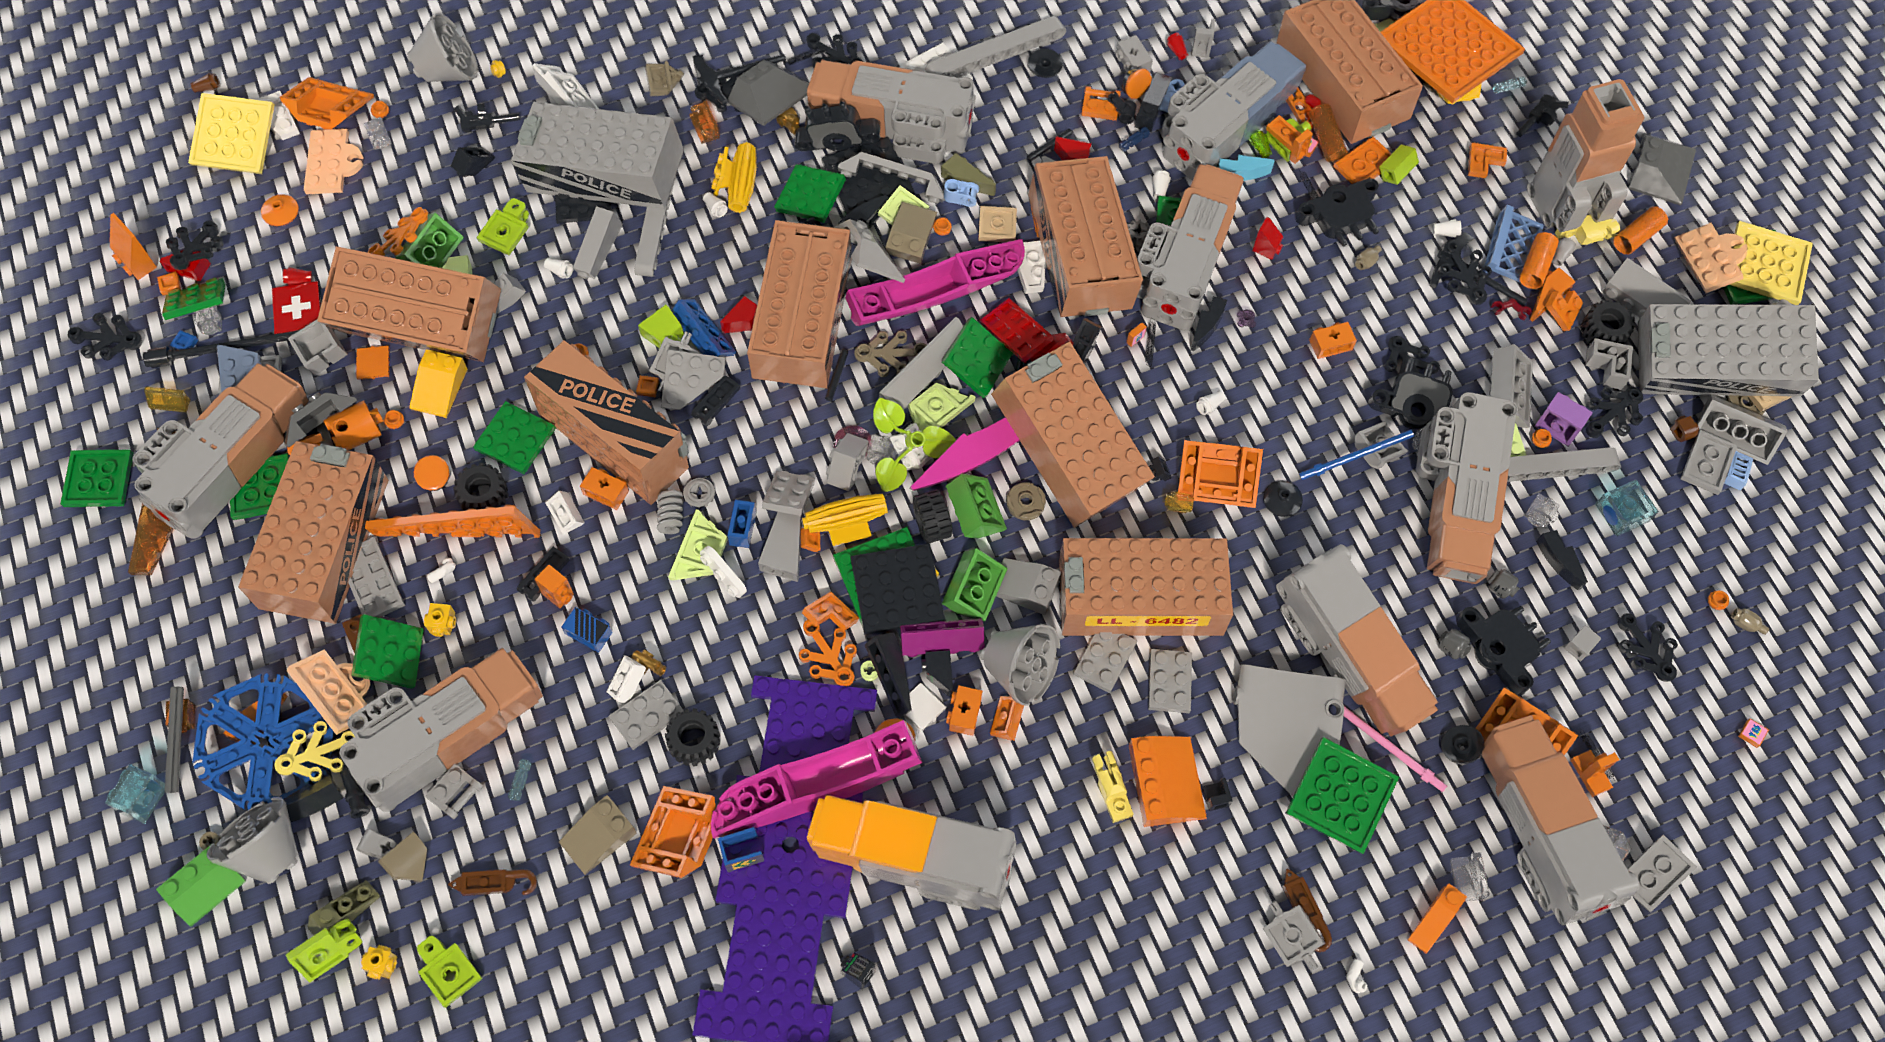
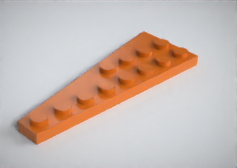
[365,505,540,538]

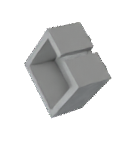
[288,319,348,376]

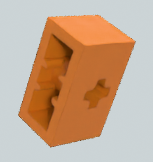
[1309,322,1357,359]
[580,467,629,510]
[535,565,574,608]
[946,685,983,736]

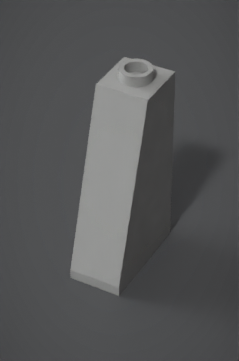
[573,206,623,279]
[758,512,802,582]

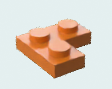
[1468,143,1507,178]
[1546,290,1583,331]
[802,592,859,631]

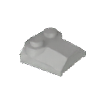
[1355,421,1408,469]

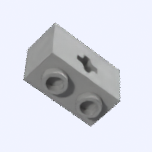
[1115,35,1153,72]

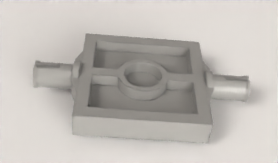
[649,331,701,392]
[1262,901,1325,971]

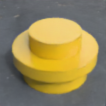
[490,60,506,78]

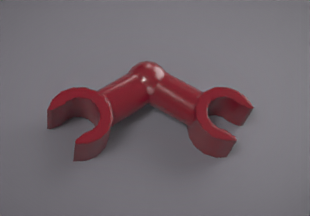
[1490,298,1532,321]

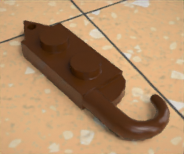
[448,869,537,896]
[1282,869,1332,952]

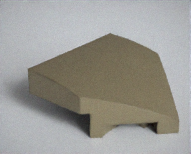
[645,61,684,96]
[378,831,427,882]

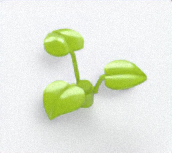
[873,398,956,492]

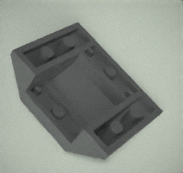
[728,60,809,126]
[1628,133,1696,206]
[284,392,357,447]

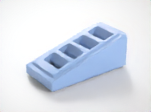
[1724,451,1753,491]

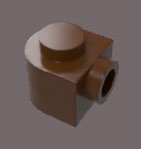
[1670,416,1699,442]

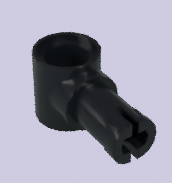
[1108,92,1137,124]

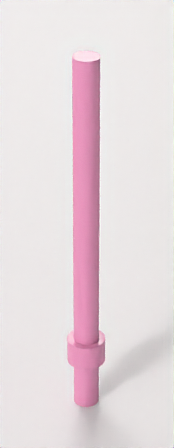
[1344,706,1447,792]

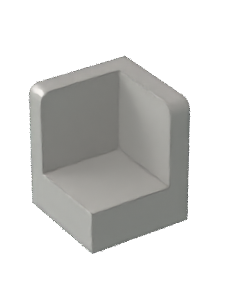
[1564,625,1601,662]

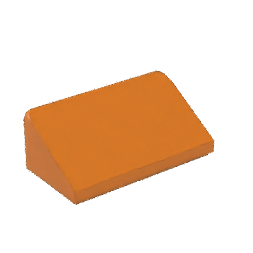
[990,696,1024,741]

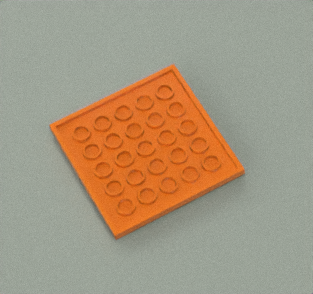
[1381,0,1525,104]

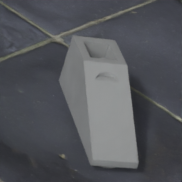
[493,273,526,314]

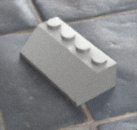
[1602,258,1691,318]
[1489,344,1533,428]
[1697,394,1788,465]

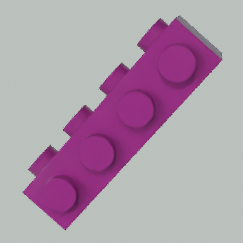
[900,619,985,657]

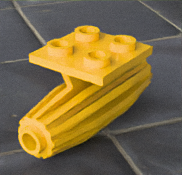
[711,142,757,213]
[802,494,888,546]

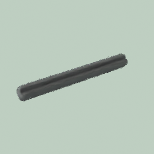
[165,686,184,793]

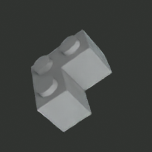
[1585,338,1633,390]
[826,433,869,491]

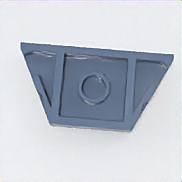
[217,345,261,393]

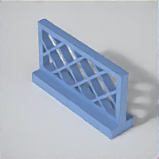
[1483,205,1544,283]

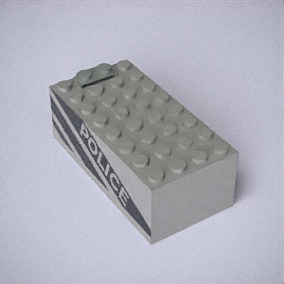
[511,102,684,209]
[1638,304,1819,396]

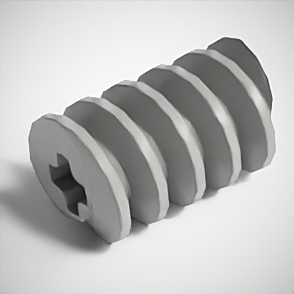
[657,490,683,534]

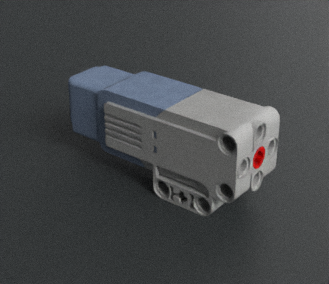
[1161,41,1306,180]

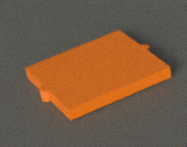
[356,346,389,380]

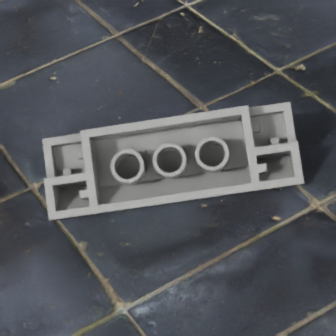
[879,317,963,410]

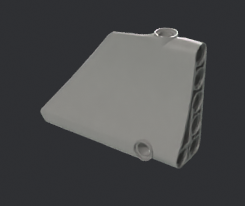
[1233,665,1346,796]

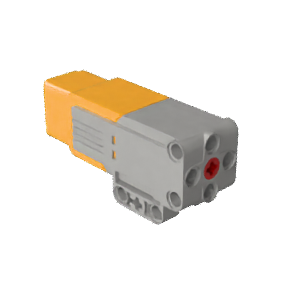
[807,795,1016,910]

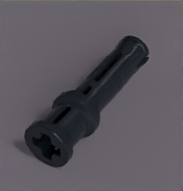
[337,756,370,819]

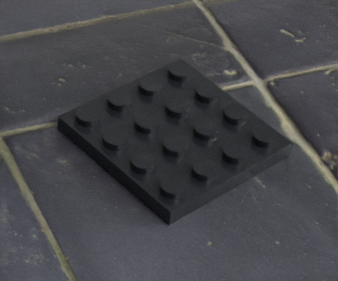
[821,137,915,215]
[850,543,945,635]

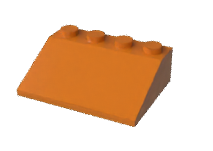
[1128,736,1207,827]

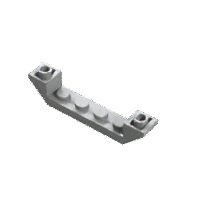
[838,152,944,204]

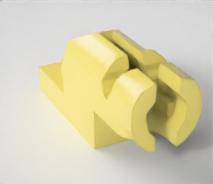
[1555,215,1620,245]
[1092,751,1134,823]

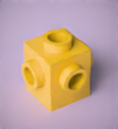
[424,603,456,637]
[361,945,398,980]

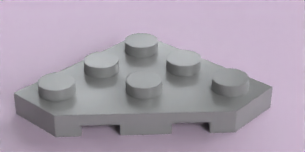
[661,350,726,410]

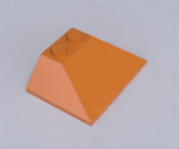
[280,77,374,130]
[1177,440,1263,508]
[1476,688,1578,755]
[630,786,716,878]

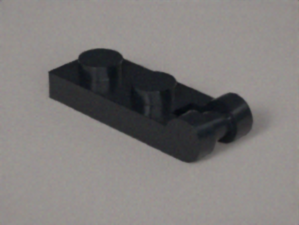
[691,375,740,426]
[517,546,570,602]

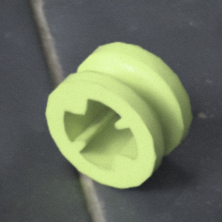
[861,660,878,681]

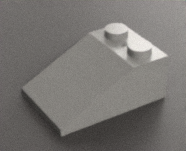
[996,558,1061,615]

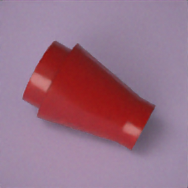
[1167,33,1188,60]
[283,267,312,286]

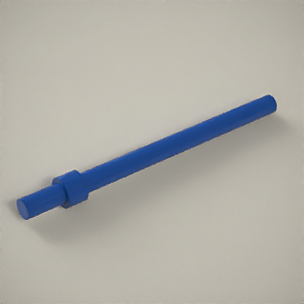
[1299,430,1414,480]

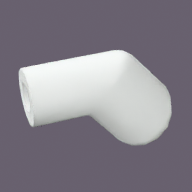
[427,558,455,583]
[1346,959,1367,993]

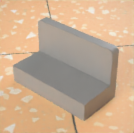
[1191,19,1215,58]

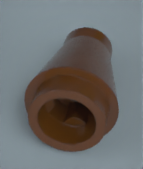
[190,73,221,93]

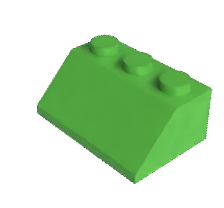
[395,212,464,268]
[946,474,1007,539]
[942,548,1008,621]
[156,846,246,926]

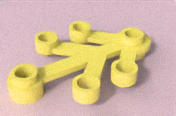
[275,721,355,781]

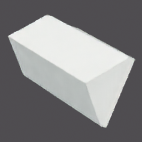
[532,63,599,109]

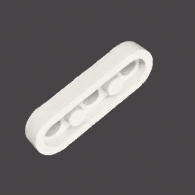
[700,546,747,598]

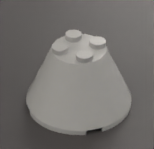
[407,13,478,82]
[980,624,1060,706]
[207,797,298,884]

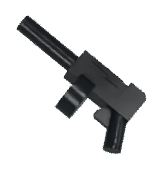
[1516,94,1569,137]
[454,103,520,133]

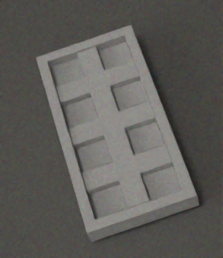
[348,537,405,618]

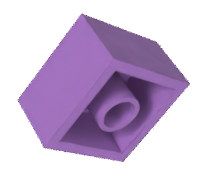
[1534,392,1593,447]

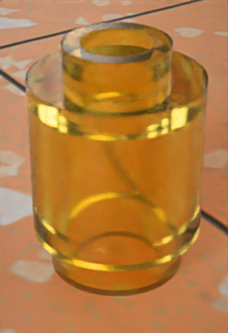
[1164,491,1194,514]

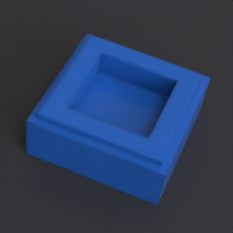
[170,330,198,350]

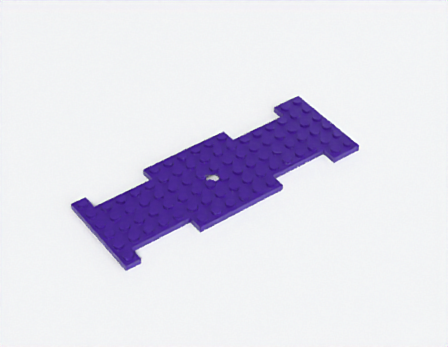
[692,675,878,1042]

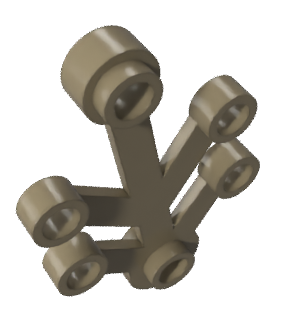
[854,331,927,377]

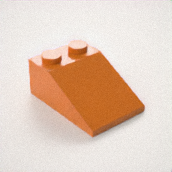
[110,213,157,280]

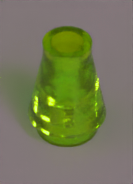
[1250,131,1272,158]

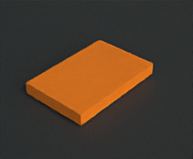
[1333,137,1392,184]

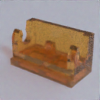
[689,100,720,144]

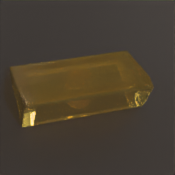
[144,387,191,412]

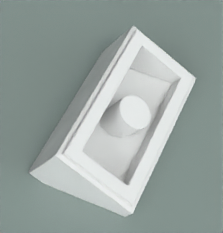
[546,491,584,534]
[607,656,646,703]

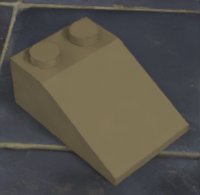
[886,202,937,264]
[559,795,637,875]

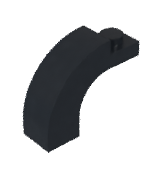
[1073,318,1102,364]

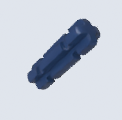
[1119,127,1150,152]

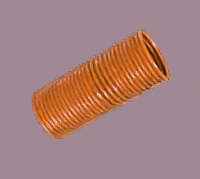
[1613,206,1668,255]
[1519,232,1559,289]

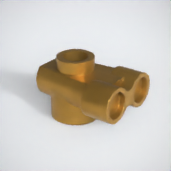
[776,107,800,135]
[632,650,666,676]

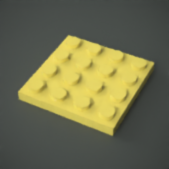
[188,93,275,174]
[1729,221,1813,305]

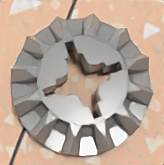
[1127,220,1150,246]
[683,478,715,508]

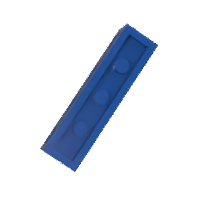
[672,299,736,357]

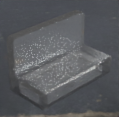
[1450,852,1490,901]

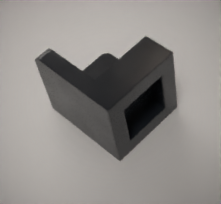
[1202,778,1233,811]

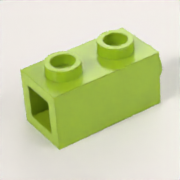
[1379,145,1419,185]

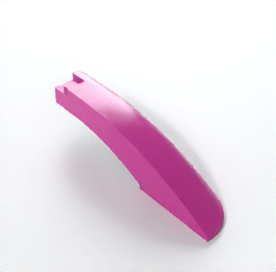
[845,239,1025,326]
[910,417,1020,491]
[711,720,922,838]

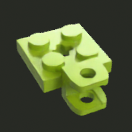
[476,198,529,256]
[286,919,363,983]
[417,936,483,1008]

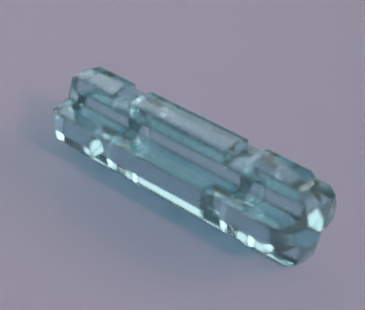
[1493,76,1527,94]
[508,759,531,801]

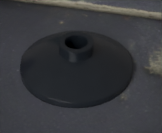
[1028,49,1063,78]
[1263,481,1303,517]
[1441,725,1485,764]

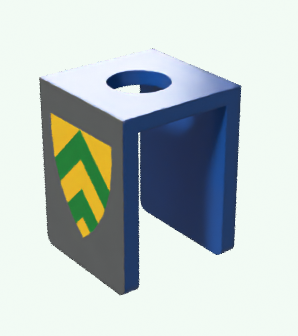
[717,827,764,872]

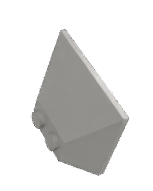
[834,219,905,283]

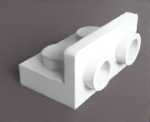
[890,423,931,471]

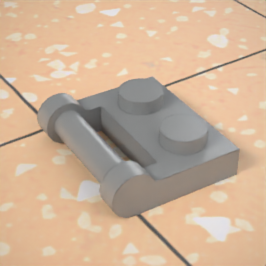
[425,764,483,820]

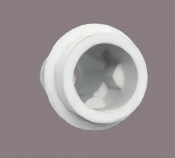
[1153,171,1171,199]
[703,192,728,217]
[1433,219,1461,237]
[544,258,573,279]
[1196,391,1225,415]

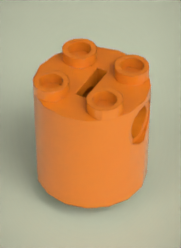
[323,400,384,451]

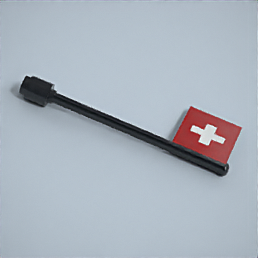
[143,281,321,368]

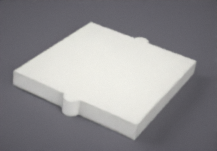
[905,683,946,731]

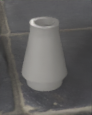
[1552,238,1576,266]

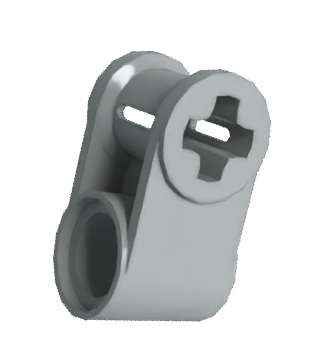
[356,829,398,859]

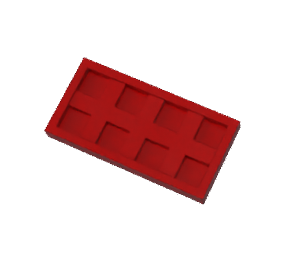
[980,298,1054,363]

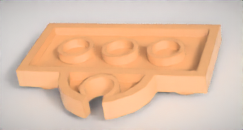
[304,129,364,194]
[1675,223,1748,293]
[287,649,370,735]

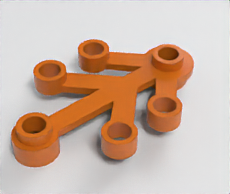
[367,207,428,256]
[799,619,857,686]

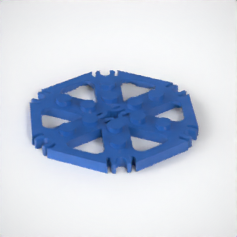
[192,674,334,810]

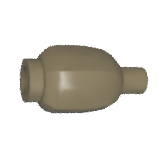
[1355,245,1382,270]
[1731,608,1769,635]

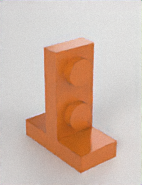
[1266,115,1313,164]
[1570,750,1619,797]

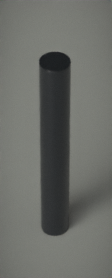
[1027,128,1073,162]
[825,349,849,401]

